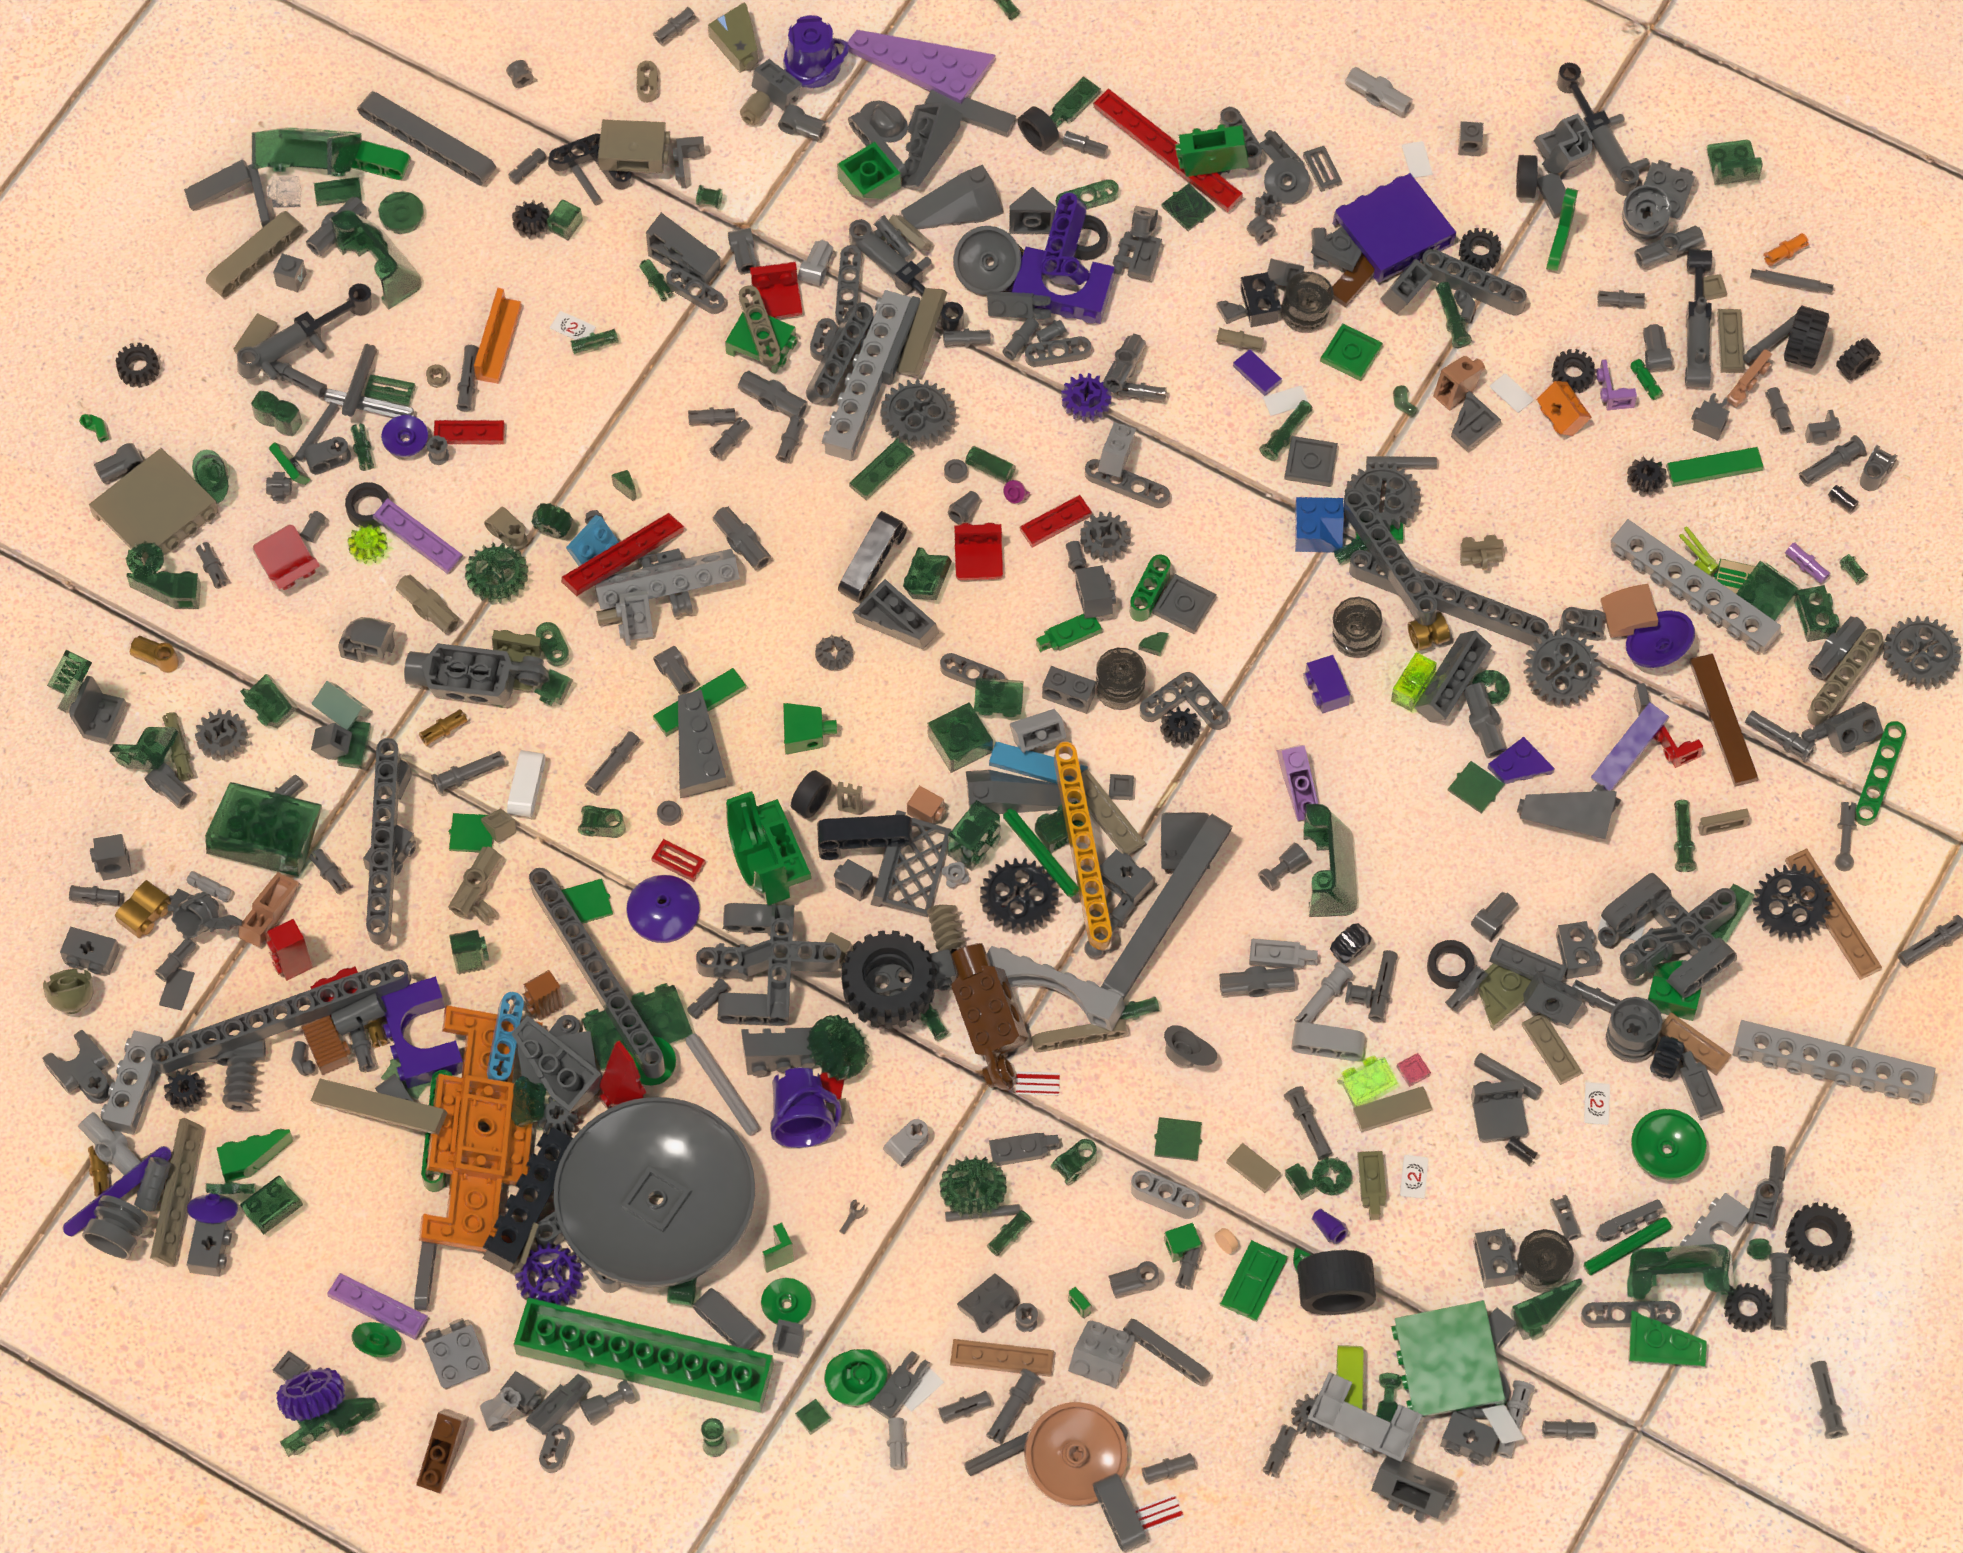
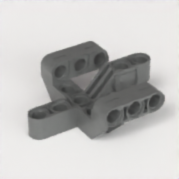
[1601,873,1737,998]
[696,903,841,1026]

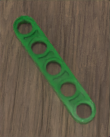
[1855,721,1906,826]

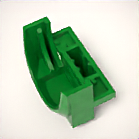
[726,791,812,906]

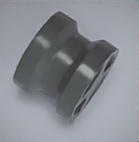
[506,60,534,88]
[1247,215,1276,244]
[669,591,693,618]

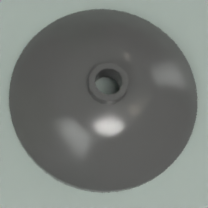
[953,226,1021,295]

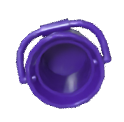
[783,15,850,88]
[770,1068,842,1148]

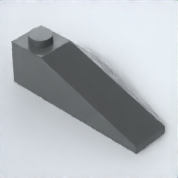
[901,102,963,188]
[901,164,1003,230]
[966,770,1063,817]

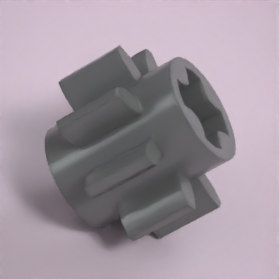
[1254,191,1282,220]
[266,472,292,501]

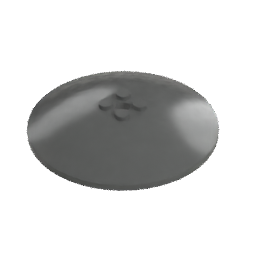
[554,1097,755,1288]

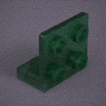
[1736,561,1802,621]

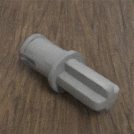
[887,1417,907,1470]

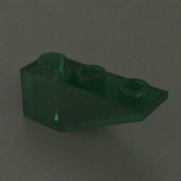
[127,571,201,609]

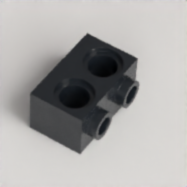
[1240,272,1282,328]

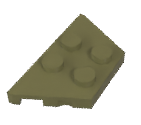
[1477,963,1531,1029]

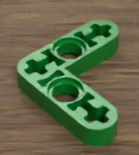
[1546,187,1578,272]

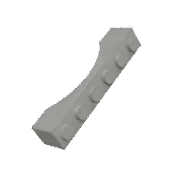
[987,946,1125,1031]

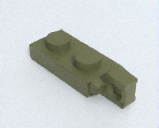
[1357,1151,1387,1220]

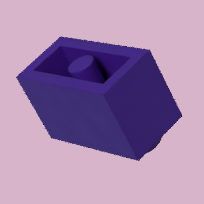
[1303,655,1350,714]

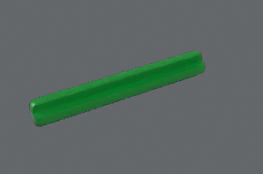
[1583,1217,1672,1275]

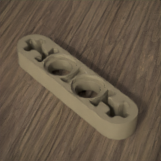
[738,285,780,366]
[1031,1019,1128,1052]

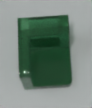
[547,199,583,241]

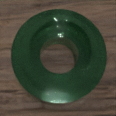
[1746,1238,1772,1259]

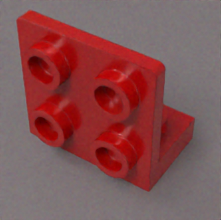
[750,262,803,319]

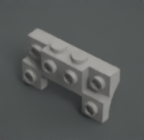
[1308,1372,1422,1462]

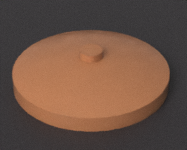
[1024,1402,1127,1506]

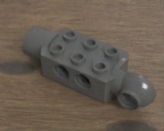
[404,643,550,706]

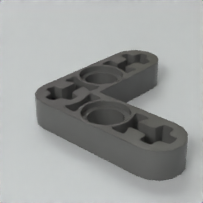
[1139,672,1229,730]

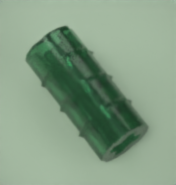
[965,445,1016,483]

